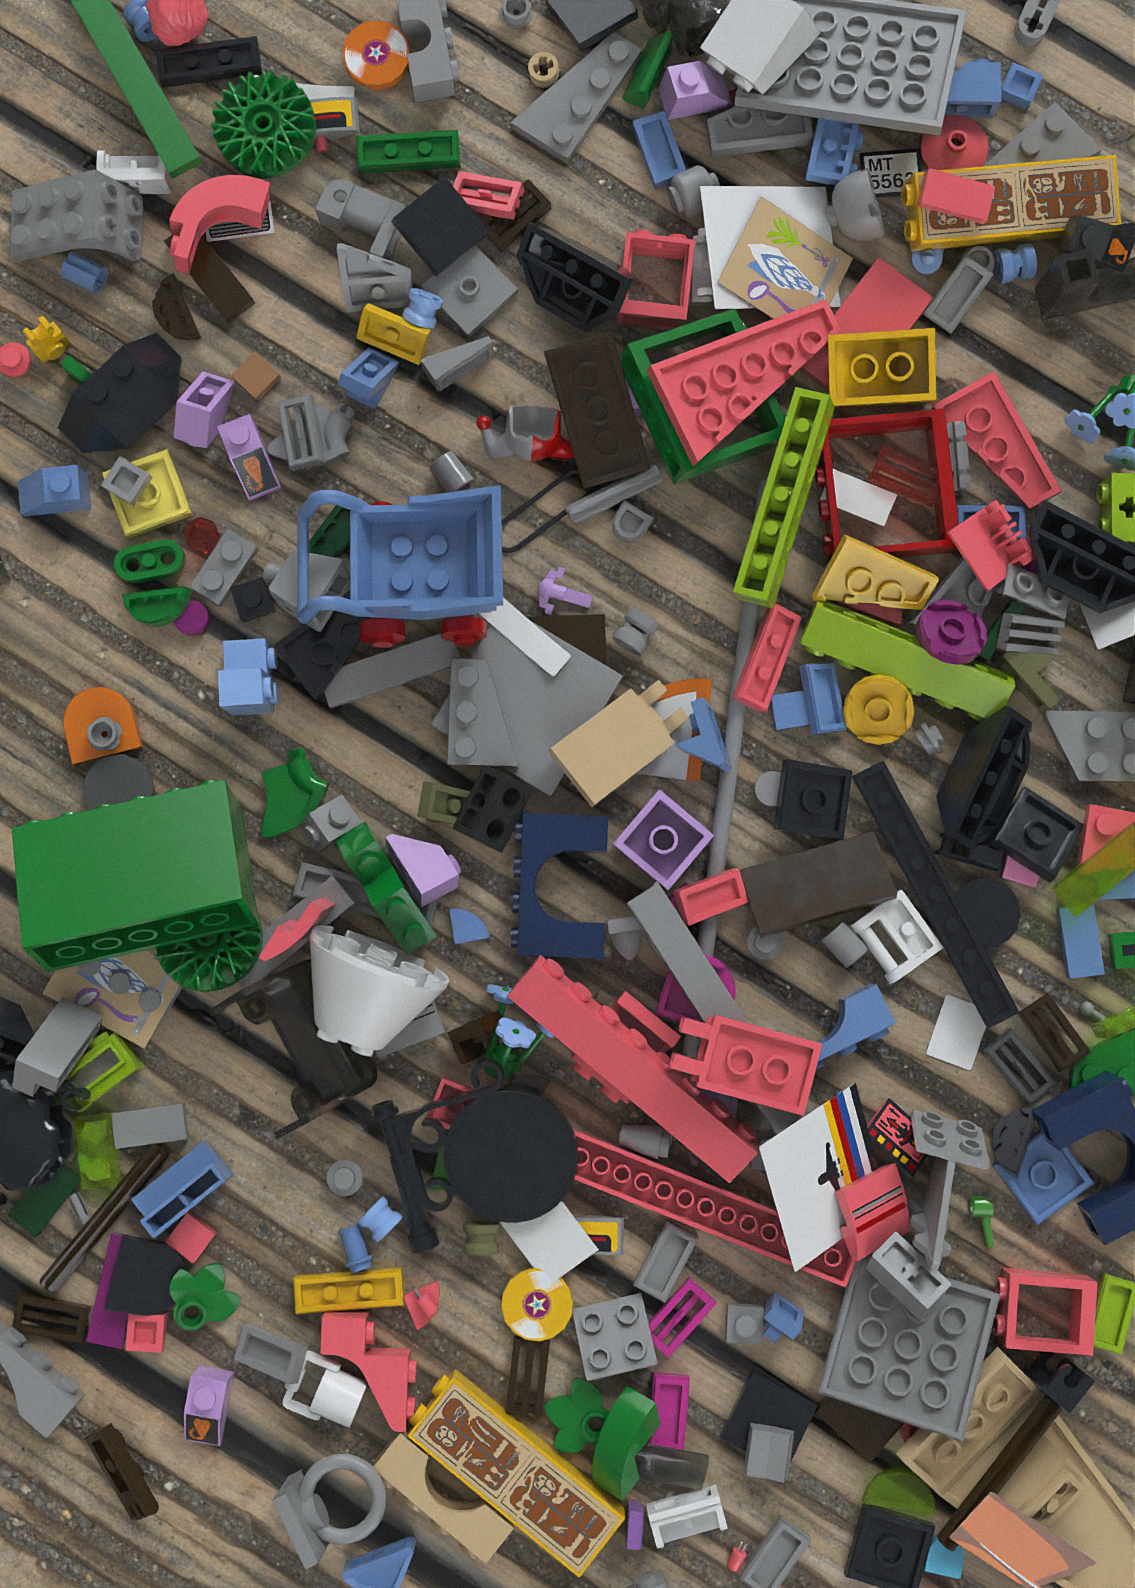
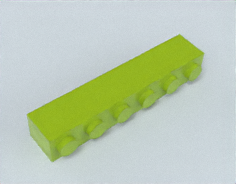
[800,600,1015,722]

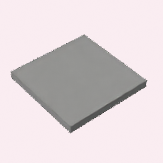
[431,621,623,797]
[818,1254,1000,1442]

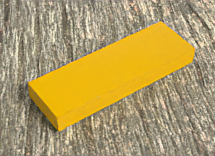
[293,1267,405,1314]

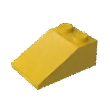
[828,328,936,407]

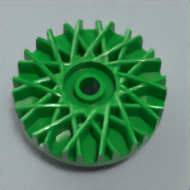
[211,70,316,178]
[155,916,263,992]

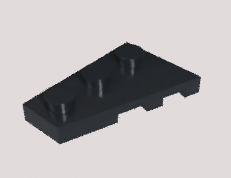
[274,590,372,703]

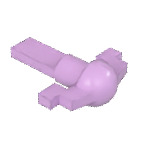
[538,566,593,615]

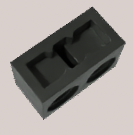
[452,766,533,853]

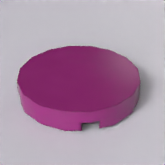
[916,600,987,665]

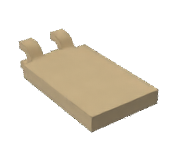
[548,680,689,807]

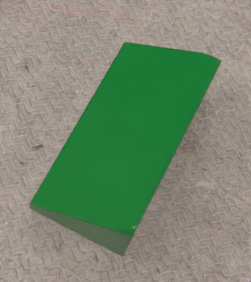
[622,31,673,109]

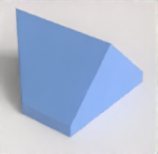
[342,1535,416,1588]

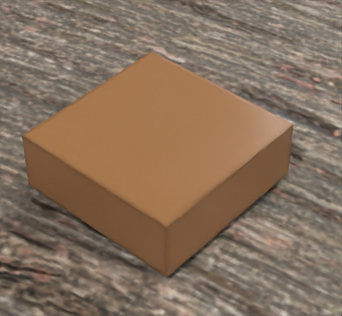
[231,352,281,402]

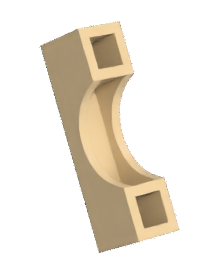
[373,1427,514,1564]

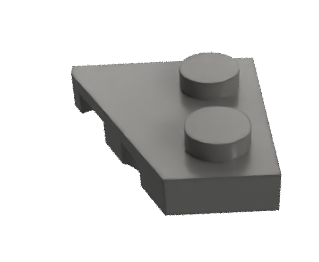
[337,243,413,313]

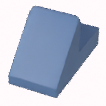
[338,347,399,409]
[675,697,732,772]

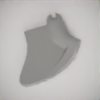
[267,403,355,466]

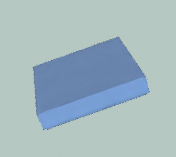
[992,1130,1094,1225]

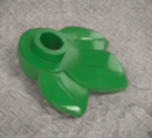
[169,1263,241,1330]
[544,1378,609,1453]

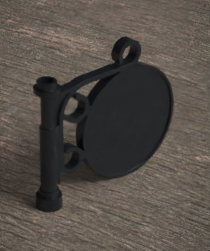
[371,1059,578,1253]

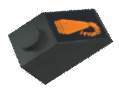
[1057,215,1135,272]

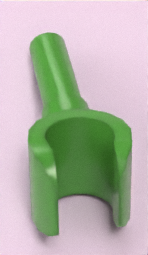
[969,1196,994,1247]

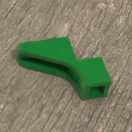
[335,821,437,955]

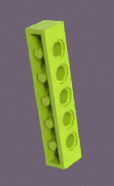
[733,387,835,609]

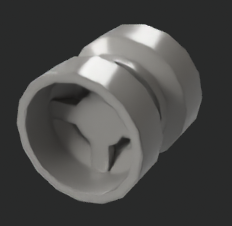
[612,608,659,656]

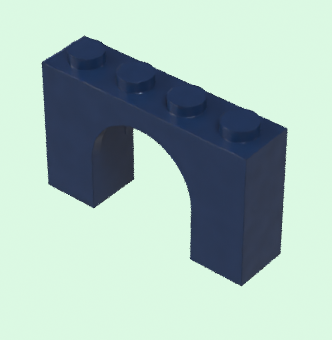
[511,813,608,959]
[1031,1070,1135,1245]

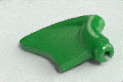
[261,748,329,838]

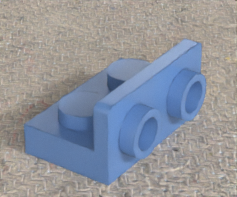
[805,118,865,186]

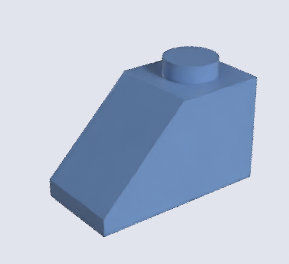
[945,59,1001,118]
[18,465,91,517]

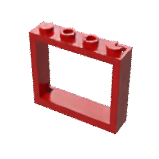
[814,408,959,560]

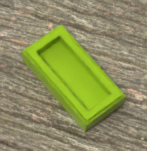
[1094,1272,1135,1355]

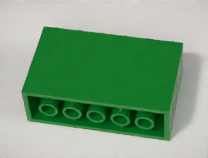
[12,780,259,972]

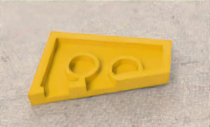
[811,534,939,610]

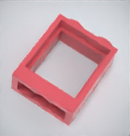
[616,230,695,330]
[992,1268,1097,1356]

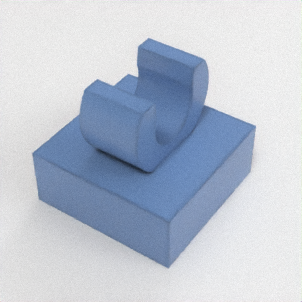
[763,1291,804,1343]

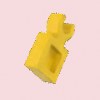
[23,316,71,364]

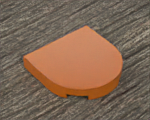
[63,687,143,766]

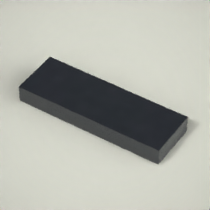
[156,36,262,88]

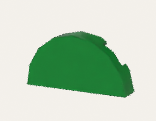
[122,586,191,627]

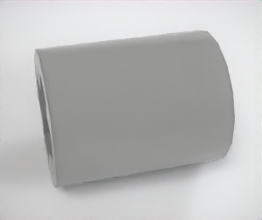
[430,451,475,493]
[821,920,868,968]

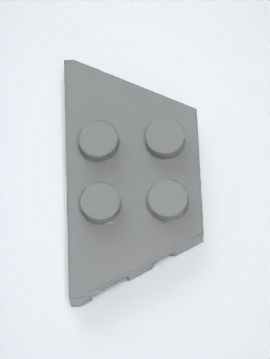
[1042,711,1135,783]

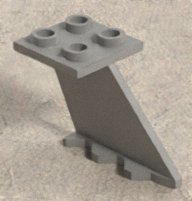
[907,1109,990,1270]

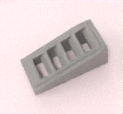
[420,336,494,391]

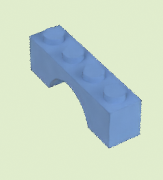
[775,984,896,1070]

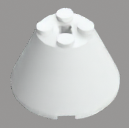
[310,925,449,1056]

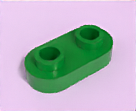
[114,539,186,583]

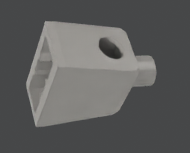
[263,551,350,632]

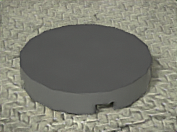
[83,754,155,810]

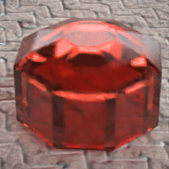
[184,517,221,554]

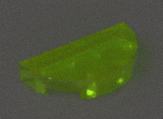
[862,1469,936,1515]

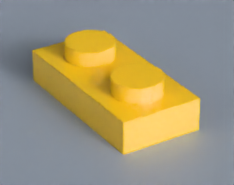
[356,303,431,365]

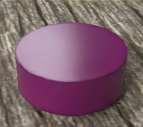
[174,600,210,636]

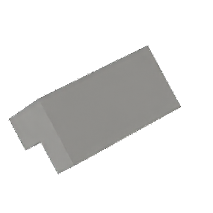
[12,997,103,1097]

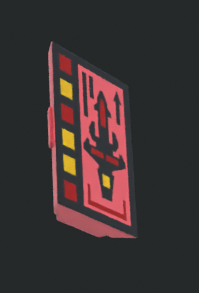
[867,1098,928,1177]

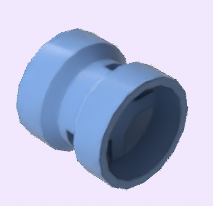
[993,243,1037,284]

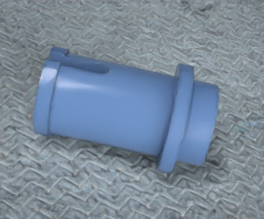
[338,1224,373,1273]

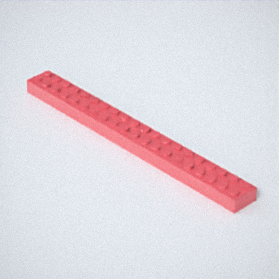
[427,1076,856,1287]

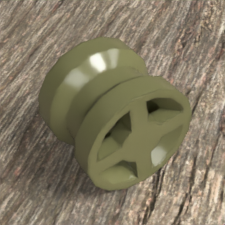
[463,1221,499,1256]

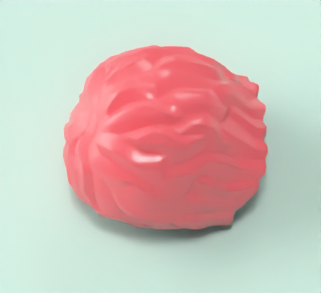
[146,0,208,46]

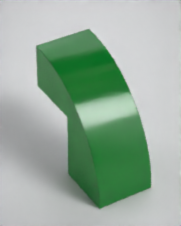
[592,1386,661,1501]

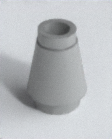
[619,1124,673,1160]

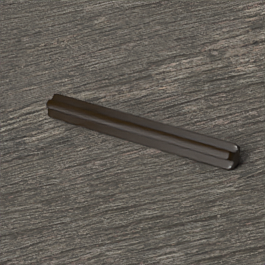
[39,1144,169,1292]
[937,1395,1062,1552]

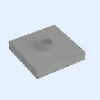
[421,245,518,339]

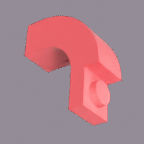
[169,175,270,274]

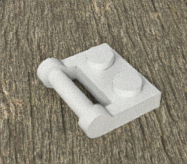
[849,889,944,984]

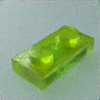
[75,1112,121,1189]

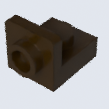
[447,1010,502,1065]

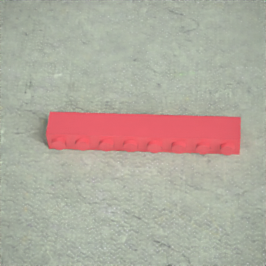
[507,955,760,1183]

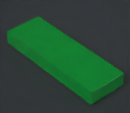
[356,130,461,174]

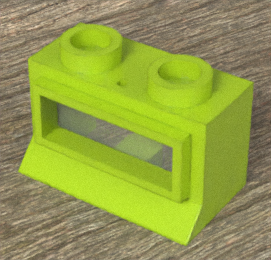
[66,1031,145,1113]

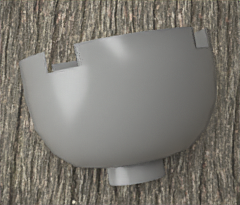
[826,168,885,242]

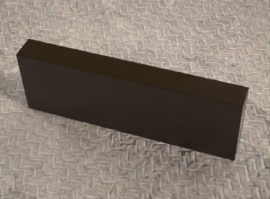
[164,235,255,324]

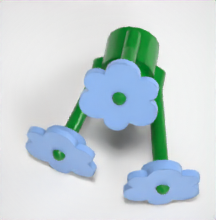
[1064,374,1135,471]
[484,984,554,1082]

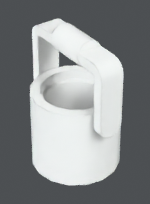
[283,1350,368,1428]

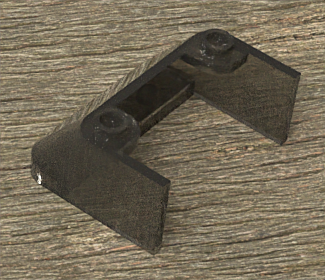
[209,959,377,1139]

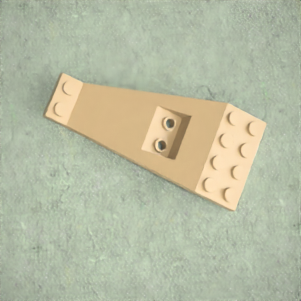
[896,1347,1135,1588]

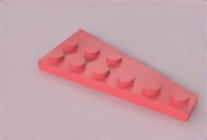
[646,299,841,466]

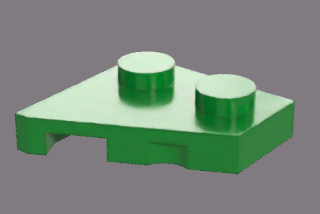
[1068,1027,1135,1096]

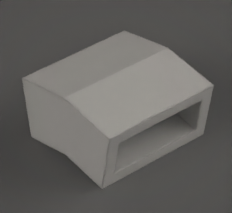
[744,1423,794,1483]

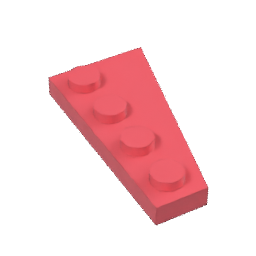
[931,371,1061,511]

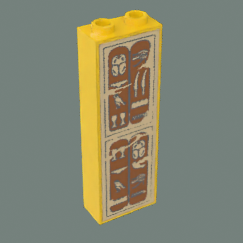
[901,155,1121,252]
[407,1369,625,1578]

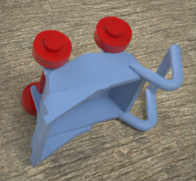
[297,485,503,648]

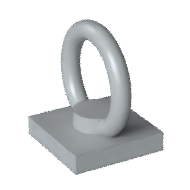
[272,1454,386,1570]

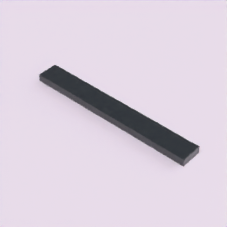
[852,760,1020,1029]

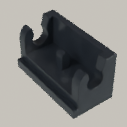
[1022,1352,1095,1414]

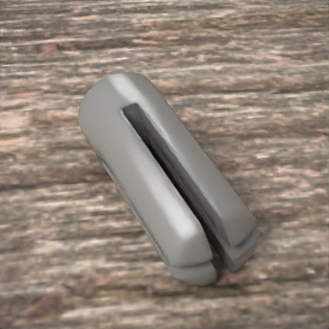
[68,1192,91,1225]

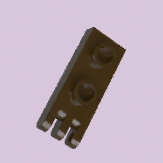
[84,1423,159,1521]

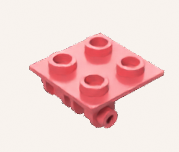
[948,500,1034,592]

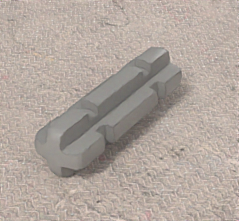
[947,421,971,491]

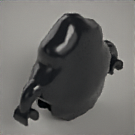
[0,1070,91,1206]

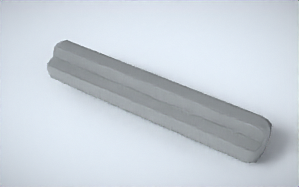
[566,463,663,524]

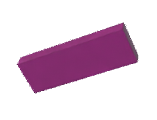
[86,1232,136,1349]

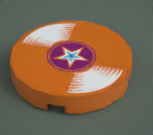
[342,20,410,91]

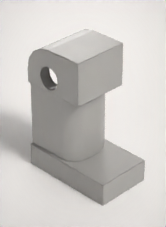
[315,179,406,261]

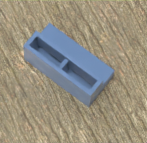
[131,1140,234,1239]

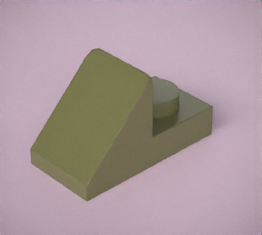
[994,651,1060,714]
[417,781,471,825]

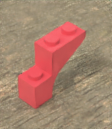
[320,1310,417,1432]

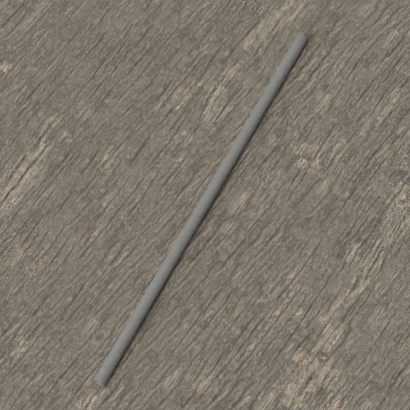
[680,480,767,1076]

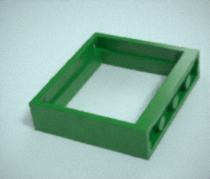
[619,309,786,485]

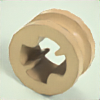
[528,52,559,88]

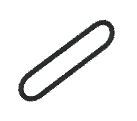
[502,469,594,553]

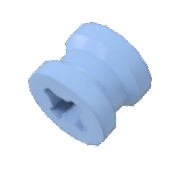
[402,288,443,329]
[357,1196,403,1243]

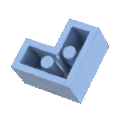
[218,638,279,716]

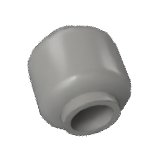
[667,165,720,218]

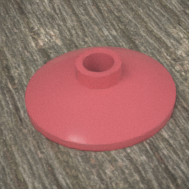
[920,115,988,170]

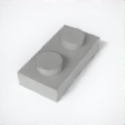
[189,529,259,607]

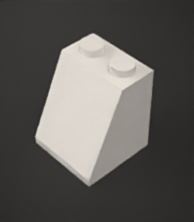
[700,0,820,95]

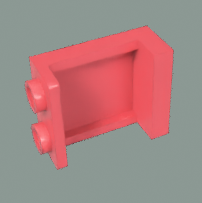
[571,990,681,1104]

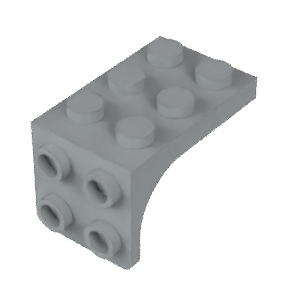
[10,169,143,261]

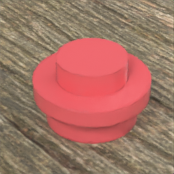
[0,342,31,377]

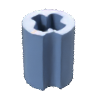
[61,251,108,294]

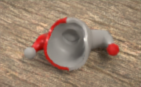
[476,405,574,461]

